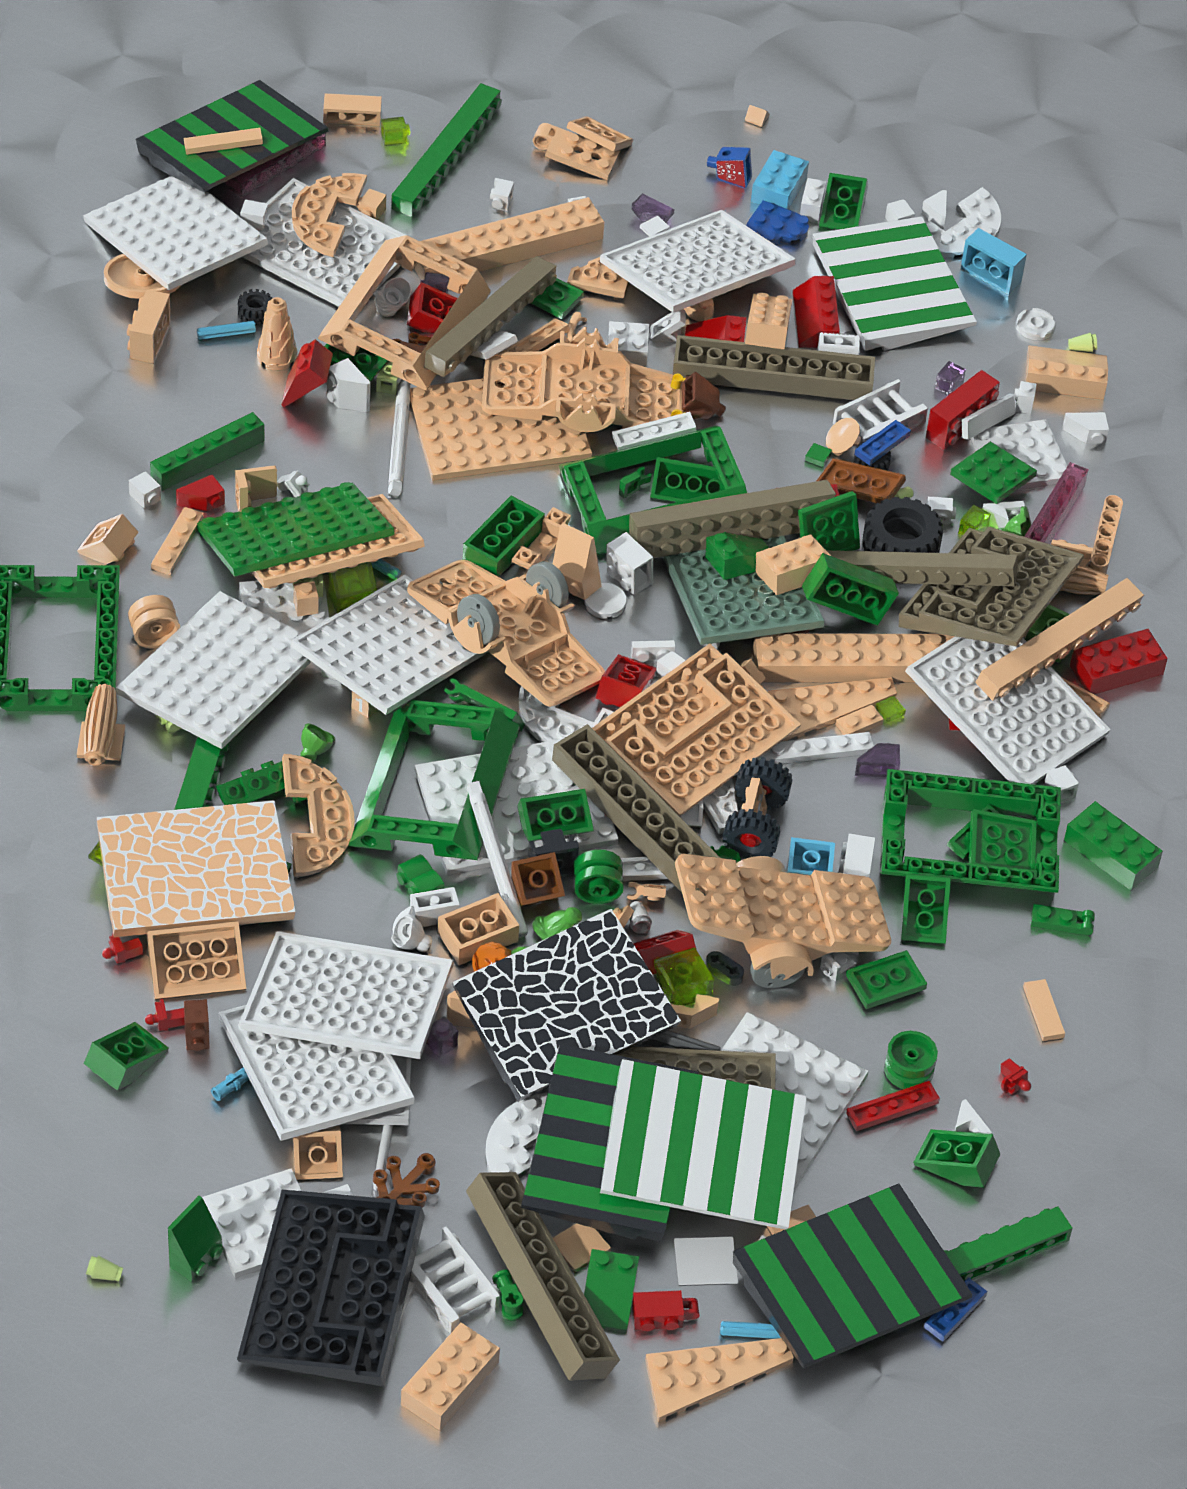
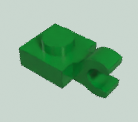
[619,467,652,499]

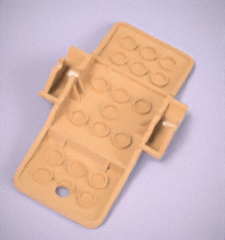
[482,327,683,432]

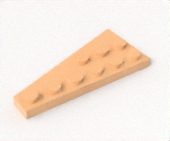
[768,677,897,742]
[645,1338,793,1423]

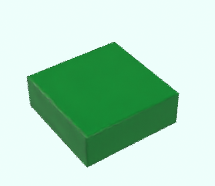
[805,443,832,467]

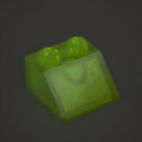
[329,562,377,613]
[654,947,714,1006]

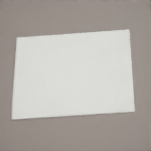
[674,1237,738,1285]

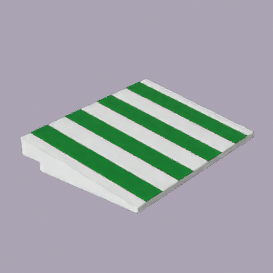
[812,216,977,351]
[600,1059,807,1229]

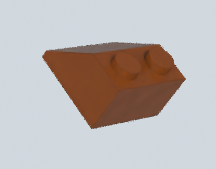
[511,852,565,907]

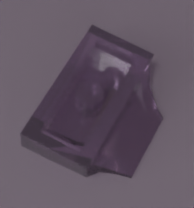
[631,193,675,223]

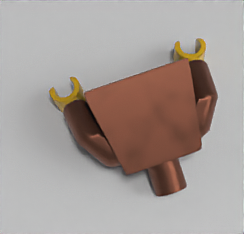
[670,372,726,420]

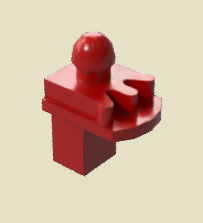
[102,933,143,964]
[145,999,185,1031]
[1001,1058,1032,1095]

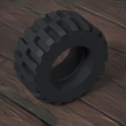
[862,497,943,553]

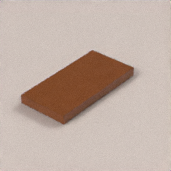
[816,458,906,504]

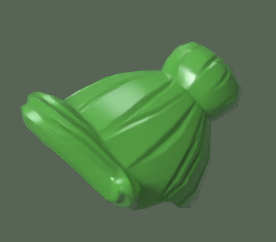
[998,506,1032,538]
[300,723,336,763]
[532,907,582,940]

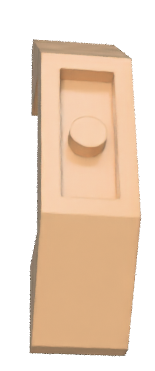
[512,507,571,569]
[671,994,719,1029]

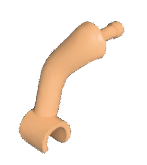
[567,312,587,341]

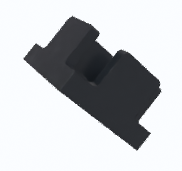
[528,829,579,877]

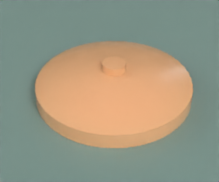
[104,254,181,299]

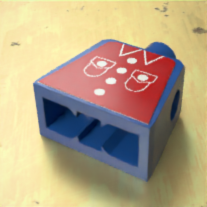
[707,147,752,188]

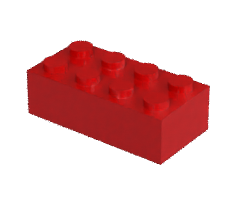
[925,370,1000,450]
[1070,629,1168,695]

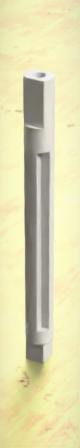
[388,379,411,498]
[467,781,528,938]

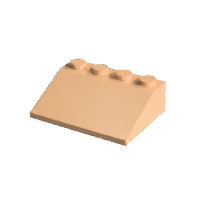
[1025,345,1108,400]
[147,921,246,1000]

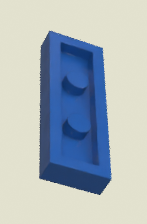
[855,420,911,466]
[924,1277,988,1342]

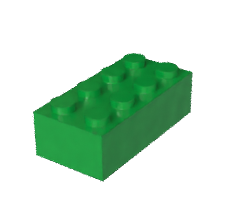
[462,495,545,577]
[802,553,899,626]
[1064,801,1163,891]

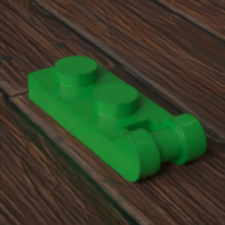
[1031,904,1095,935]

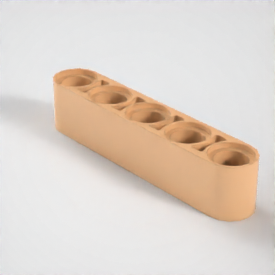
[1089,495,1123,574]

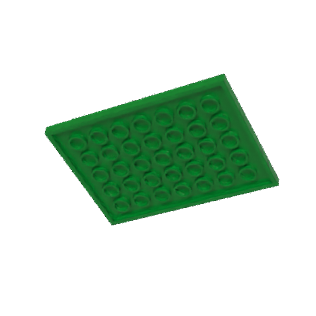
[197,482,394,577]

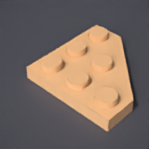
[567,257,629,298]

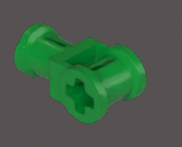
[492,1269,523,1321]

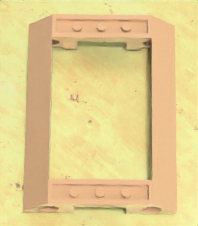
[318,235,491,391]

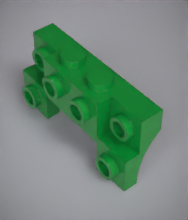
[216,755,307,805]

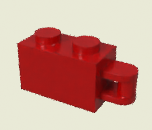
[632,1290,700,1331]

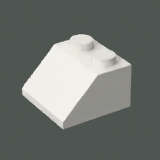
[326,358,370,413]

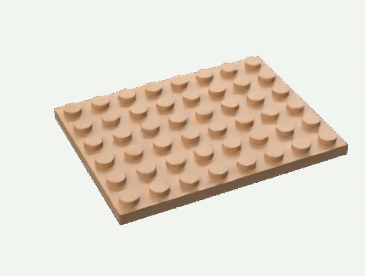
[410,378,592,481]
[252,494,425,589]

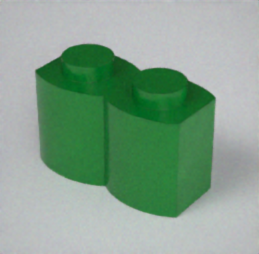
[396,854,444,894]

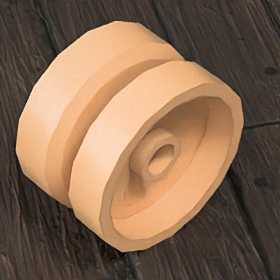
[128,595,180,649]

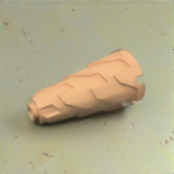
[257,297,298,371]

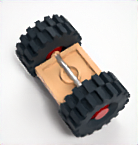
[722,757,793,859]

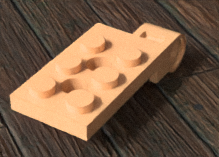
[533,123,620,180]

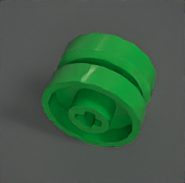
[574,850,624,904]
[884,1030,938,1089]

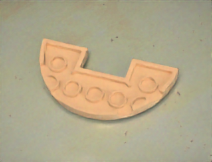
[292,173,367,257]
[282,754,355,877]

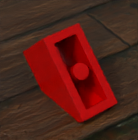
[176,475,225,512]

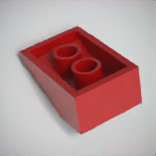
[407,282,458,333]
[685,315,747,342]
[281,339,333,407]
[596,654,656,707]

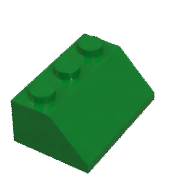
[517,789,594,842]

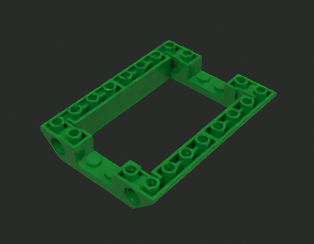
[559,426,747,555]
[0,565,120,711]
[349,700,519,860]
[880,769,1061,893]

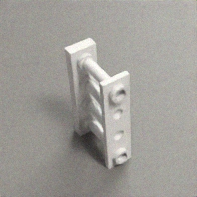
[833,379,928,445]
[410,1227,501,1334]

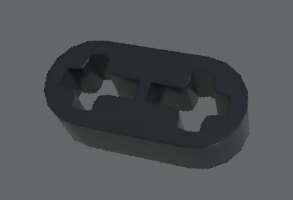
[705,951,744,986]

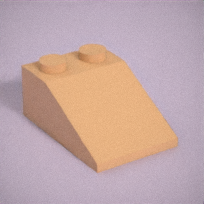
[553,523,602,600]

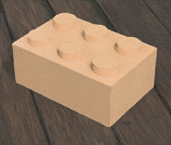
[127,289,171,364]
[756,535,831,595]
[437,893,519,966]

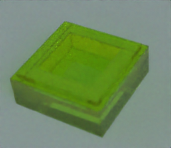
[876,696,906,723]

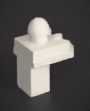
[277,470,310,497]

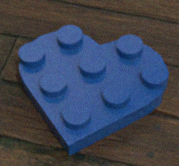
[746,200,809,246]

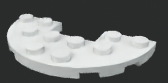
[927,187,1001,258]
[519,686,613,742]
[485,1093,548,1178]

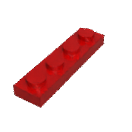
[846,1081,940,1131]

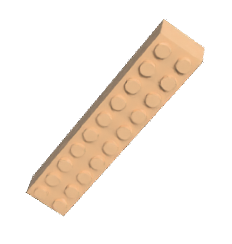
[414,197,604,285]
[753,634,955,682]

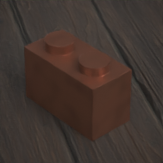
[184,999,210,1051]

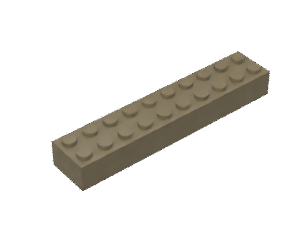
[673,335,875,400]
[629,480,836,558]
[552,724,720,896]
[466,1172,620,1381]

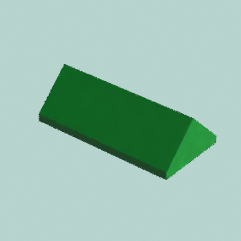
[650,457,720,502]

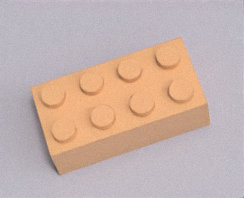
[745,293,792,349]
[401,1322,500,1431]

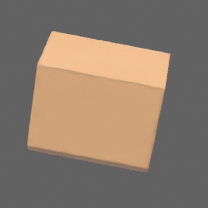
[745,105,770,127]

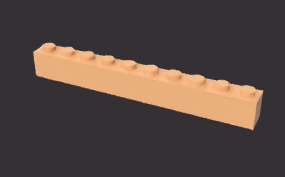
[975,578,1144,701]

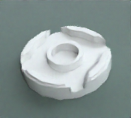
[1016,308,1056,340]
[585,583,626,619]

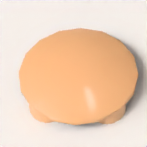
[826,418,861,456]

